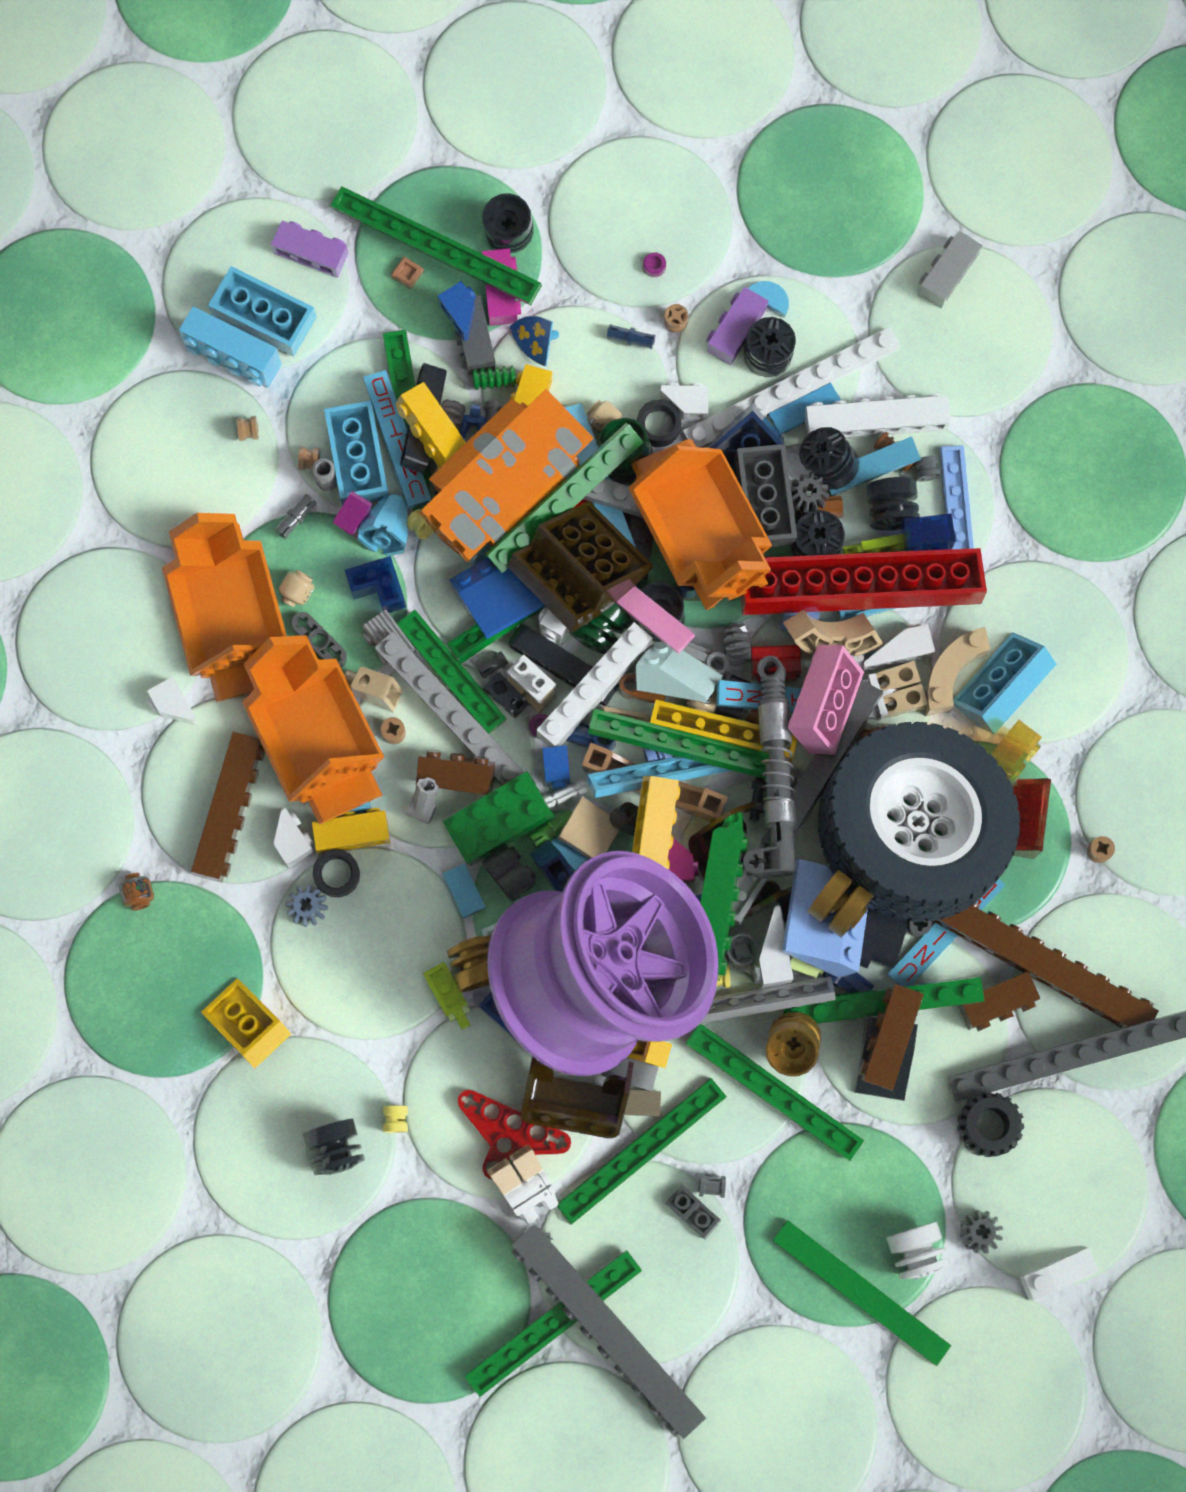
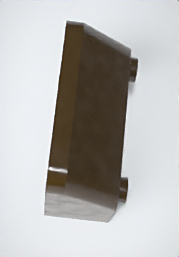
[688,801,792,924]
[521,1056,634,1139]

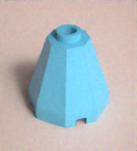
[358,494,408,556]

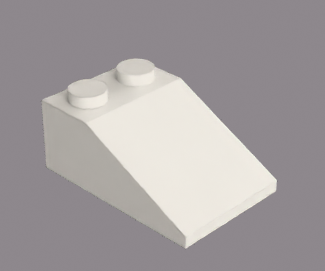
[752,906,793,989]

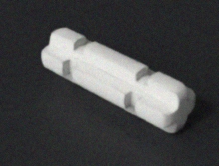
[544,779,588,809]

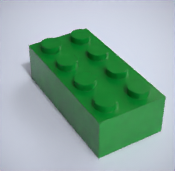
[442,771,555,866]

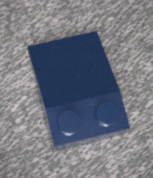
[708,403,784,478]

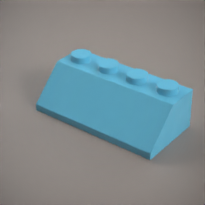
[953,632,1057,734]

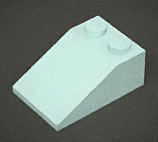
[636,642,722,702]

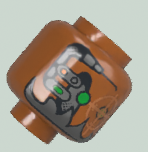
[119,873,154,911]

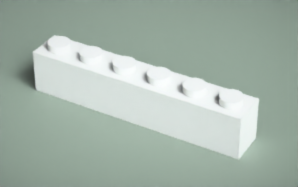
[804,393,951,438]
[537,622,652,747]

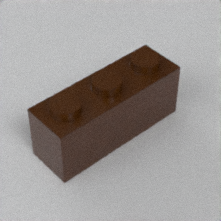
[416,750,495,795]
[958,972,1041,1032]

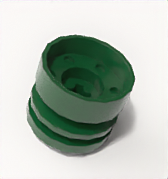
[598,417,653,481]
[567,603,631,654]

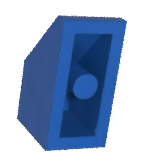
[438,281,476,342]
[542,745,570,789]

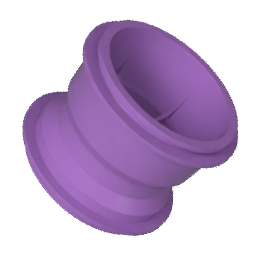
[488,851,718,1076]

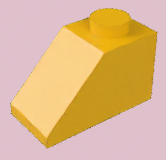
[627,1039,672,1068]

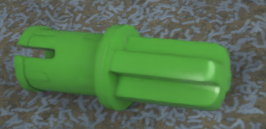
[528,811,571,849]

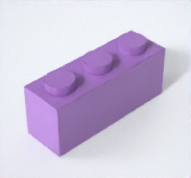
[271,220,349,278]
[706,287,769,366]

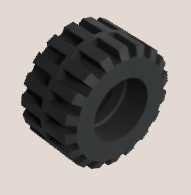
[957,1092,1024,1157]

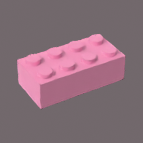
[788,645,864,755]

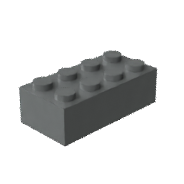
[734,444,797,547]

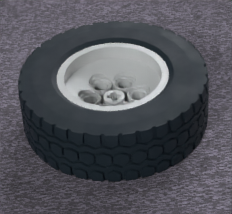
[818,722,1020,922]

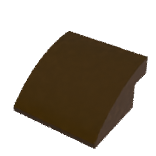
[507,501,653,633]

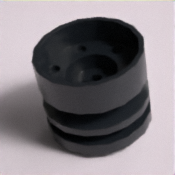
[482,193,534,253]
[744,317,796,378]
[799,427,860,490]
[866,477,921,531]
[791,510,845,556]
[635,582,685,643]
[303,1118,365,1176]

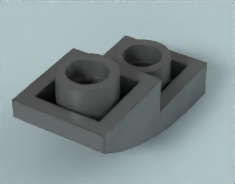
[600,1057,659,1091]
[665,1185,721,1240]

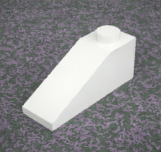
[861,623,935,672]
[1019,1248,1099,1301]

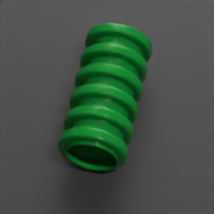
[472,365,516,390]

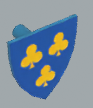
[509,316,559,367]

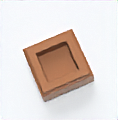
[391,256,424,289]

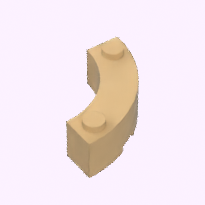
[783,610,883,656]
[925,627,990,716]

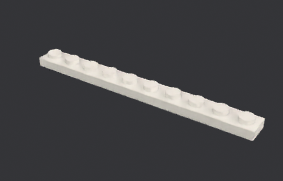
[683,327,901,448]

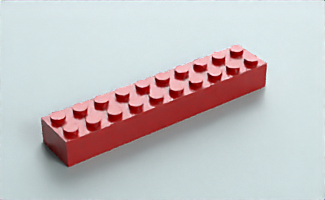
[740,548,987,615]

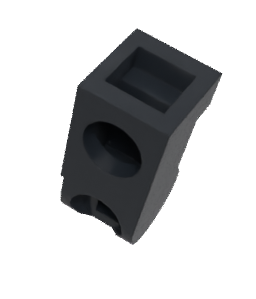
[483,672,529,718]

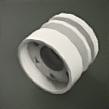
[886,1222,951,1280]

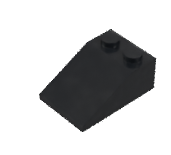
[855,1016,918,1101]

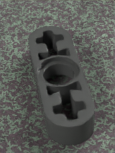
[291,612,347,668]

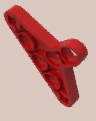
[458,1090,571,1180]

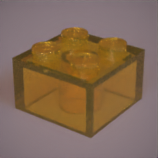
[991,719,1042,781]

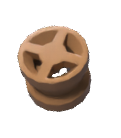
[664,304,688,333]
[237,416,259,441]
[298,447,320,471]
[380,717,406,745]
[1087,836,1115,863]

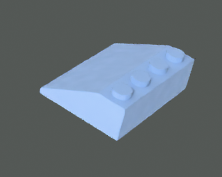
[782,859,868,978]

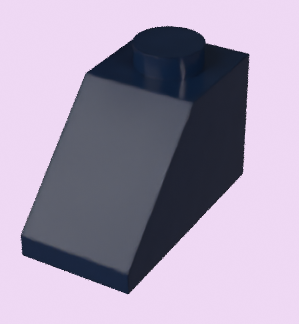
[529,840,574,892]

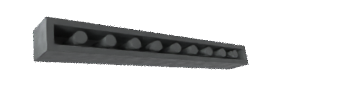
[511,1223,706,1439]

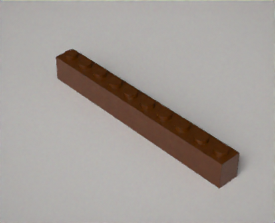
[932,903,1159,1028]

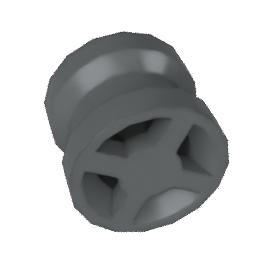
[913,455,941,482]

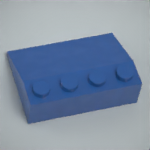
[449,557,545,639]

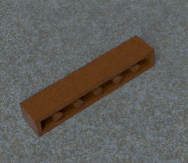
[191,732,265,883]

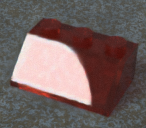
[1012,778,1051,859]

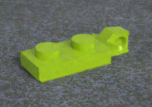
[842,533,910,554]
[422,962,471,1031]

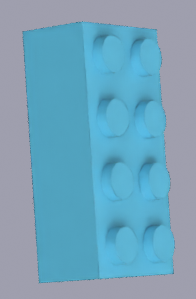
[208,266,317,357]
[179,306,282,388]
[324,400,389,506]

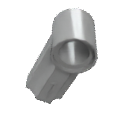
[683,642,729,677]
[406,777,439,824]

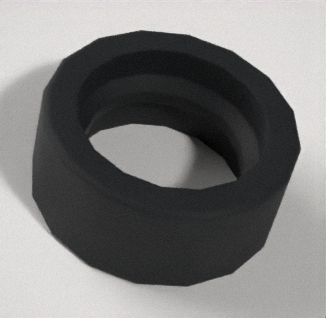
[637,399,682,447]
[312,849,360,898]

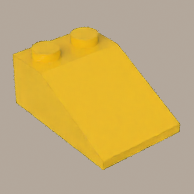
[201,978,291,1069]

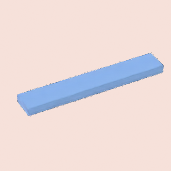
[939,445,974,549]

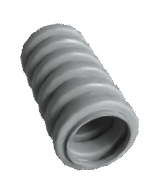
[313,459,337,491]

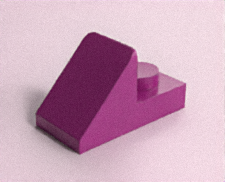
[333,491,372,539]

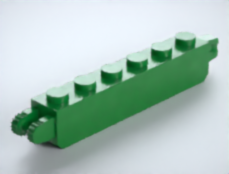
[700,812,749,981]

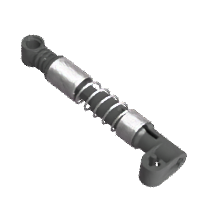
[743,656,797,879]

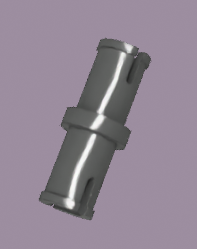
[274,494,317,539]

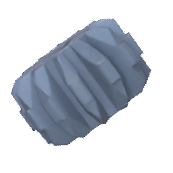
[286,885,328,927]

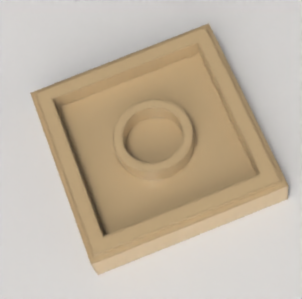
[557,797,619,859]

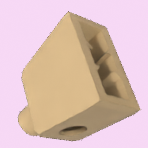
[344,666,403,713]

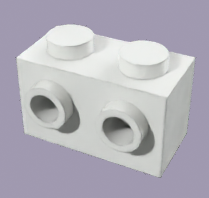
[538,607,568,644]

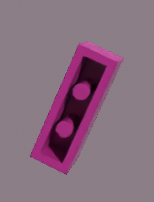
[482,249,522,326]

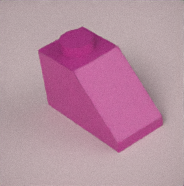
[667,838,699,883]

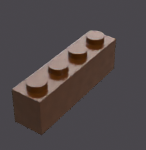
[859,984,924,1091]

